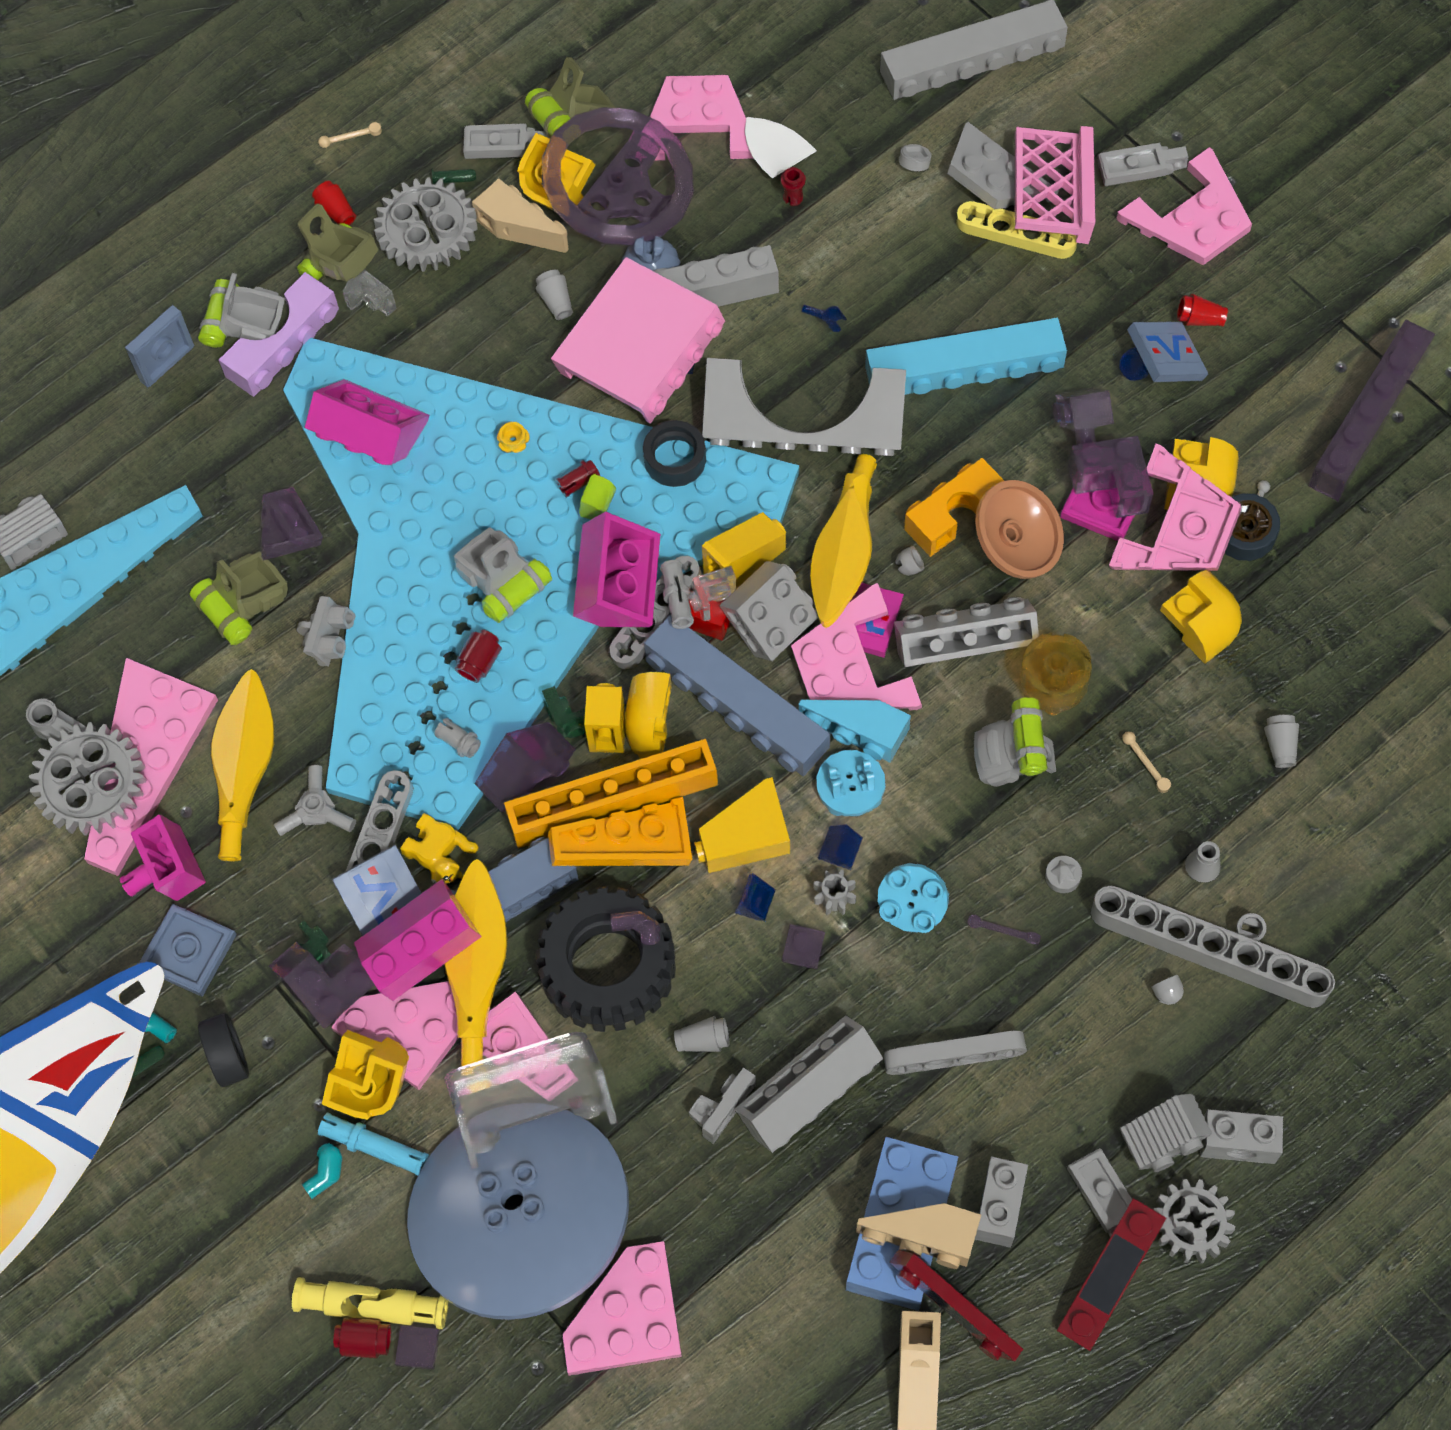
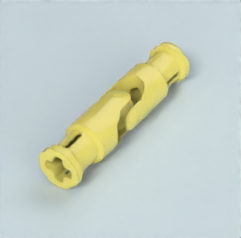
[292,1277,448,1329]

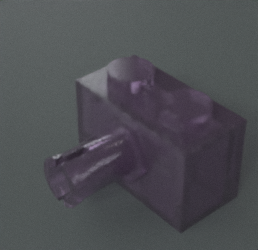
[1053,387,1114,460]

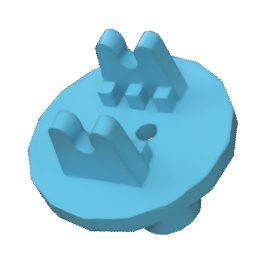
[816,750,885,816]
[878,863,949,933]

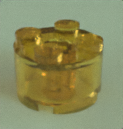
[1019,633,1092,715]

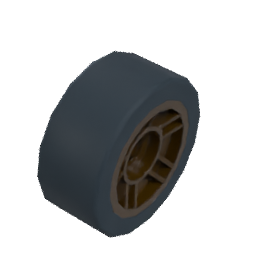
[1225,493,1280,561]

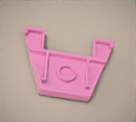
[637,75,754,161]
[1117,147,1252,265]
[1109,444,1242,571]
[791,583,922,710]

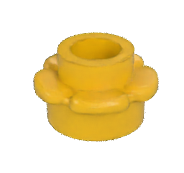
[497,422,530,453]

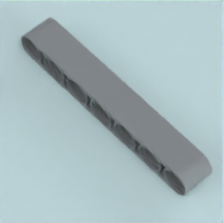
[1091,886,1335,1008]

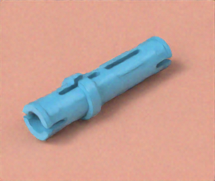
[318,1112,429,1176]

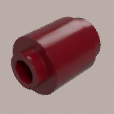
[455,630,502,683]
[333,1317,391,1359]

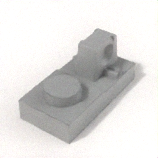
[689,1068,756,1144]

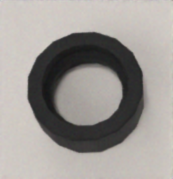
[642,420,706,487]
[198,1013,249,1087]

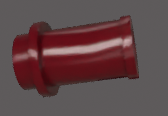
[781,167,806,206]
[555,460,600,498]

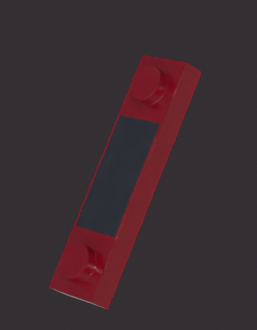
[1057,1198,1167,1351]
[889,1250,1023,1362]

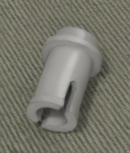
[435,718,481,758]

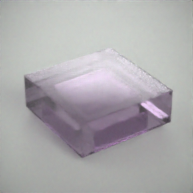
[395,1325,440,1370]

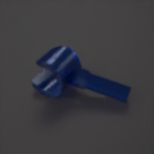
[802,305,847,332]

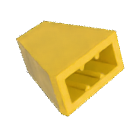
[702,512,786,596]
[694,777,790,873]

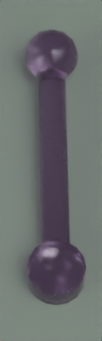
[967,915,1041,945]

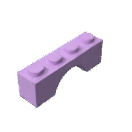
[219,272,339,397]

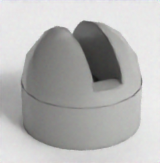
[895,546,924,576]
[1236,913,1266,941]
[1151,975,1184,1005]

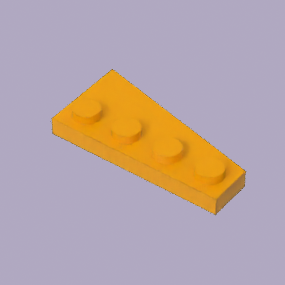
[548,797,692,866]

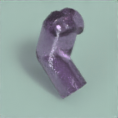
[611,911,661,945]

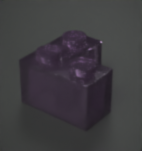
[1068,435,1153,518]
[474,722,576,812]
[269,942,375,1029]

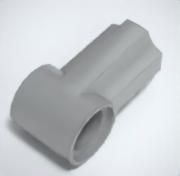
[26,699,86,742]

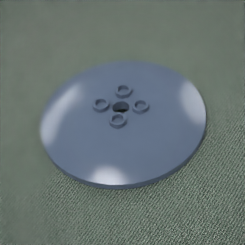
[407,1104,629,1320]

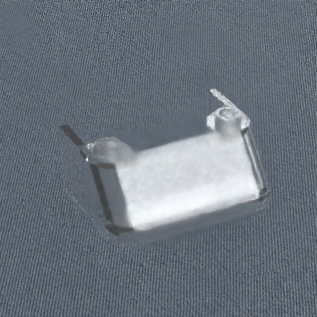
[444,1032,618,1169]

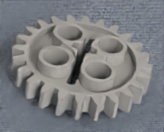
[374,177,478,272]
[29,722,146,835]

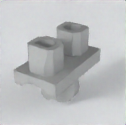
[297,596,356,667]

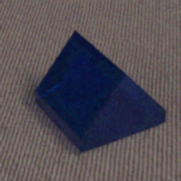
[818,824,863,870]
[735,874,776,921]

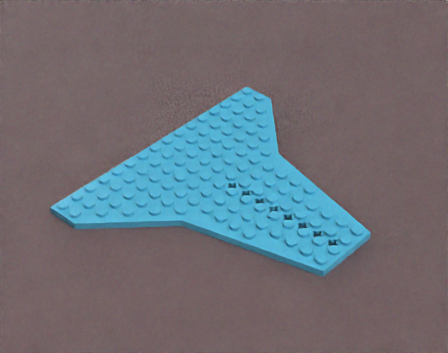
[283,338,799,831]

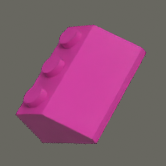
[305,379,430,465]
[573,512,661,627]
[354,879,482,1001]

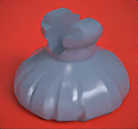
[621,235,680,271]

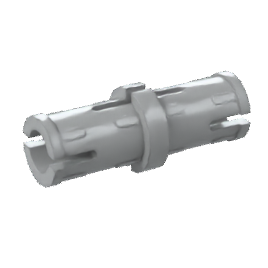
[660,560,694,629]

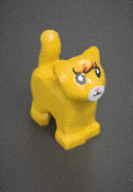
[401,813,479,884]

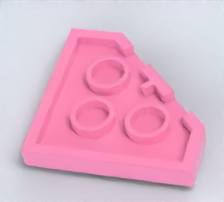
[331,981,458,1090]
[563,1241,682,1375]

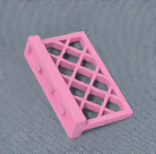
[1015,126,1095,244]

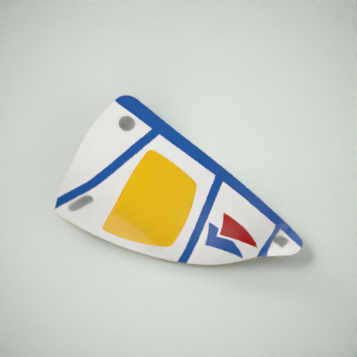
[0,962,164,1273]

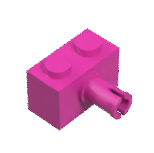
[120,814,206,901]

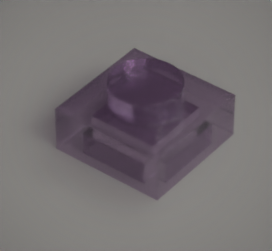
[782,924,825,969]

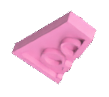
[483,992,579,1102]

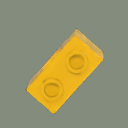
[584,683,625,753]

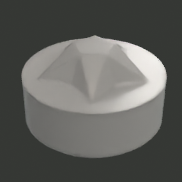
[899,144,931,171]
[1045,856,1082,893]

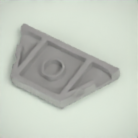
[947,122,1059,210]

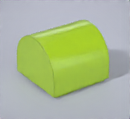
[579,474,616,520]

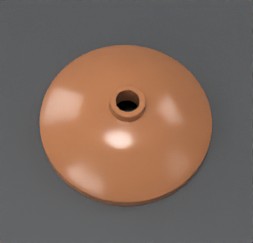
[975,480,1064,579]

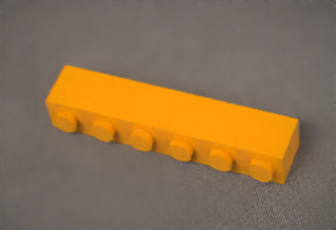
[504,739,718,849]

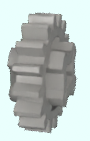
[1153,1179,1236,1263]

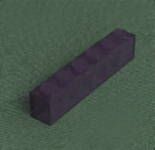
[1308,320,1435,501]

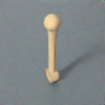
[318,122,382,148]
[1122,731,1171,793]

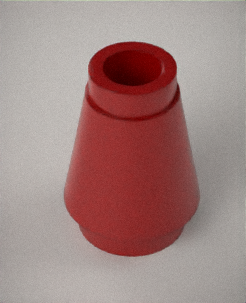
[312,180,357,225]
[1177,294,1228,327]

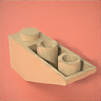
[472,179,569,253]
[856,1203,981,1269]
[897,1311,941,1430]

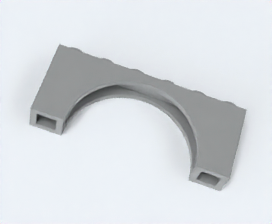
[702,358,906,456]

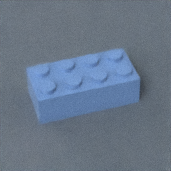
[846,1137,958,1311]

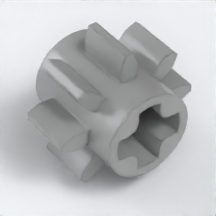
[814,870,856,915]

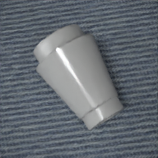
[536,270,573,320]
[1264,715,1299,768]
[1185,841,1221,882]
[674,1016,730,1052]

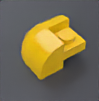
[517,133,595,215]
[1164,437,1239,510]
[1160,570,1242,664]
[625,672,672,759]
[321,1030,409,1120]

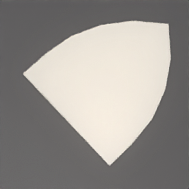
[745,117,817,178]

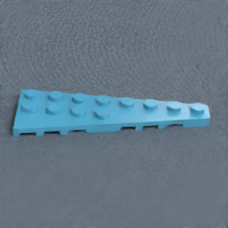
[0,485,202,676]

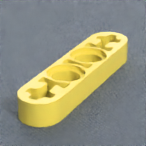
[956,201,1077,259]

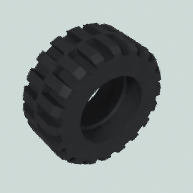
[536,886,676,1032]

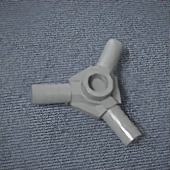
[273,765,356,836]

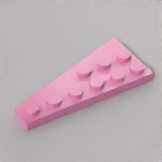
[84,658,218,876]

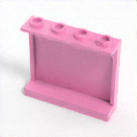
[551,257,725,424]

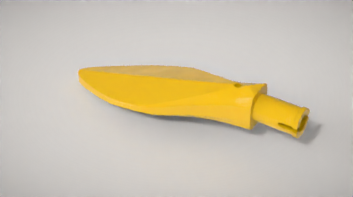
[810,454,877,628]
[211,669,274,861]
[444,859,507,1075]

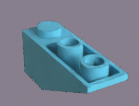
[799,700,911,763]

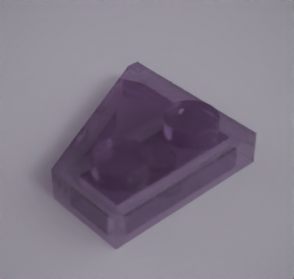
[261,487,323,561]

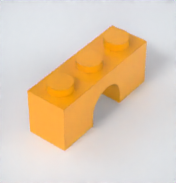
[904,458,1004,557]

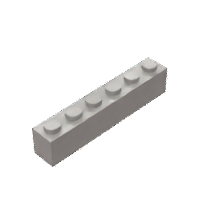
[880,0,1068,100]

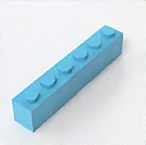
[865,318,1067,394]

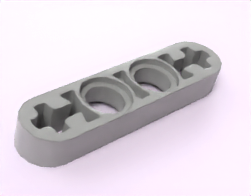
[609,556,702,669]
[346,770,414,871]
[883,1031,1027,1075]

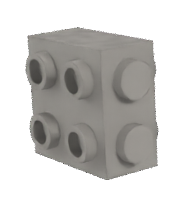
[719,561,818,661]

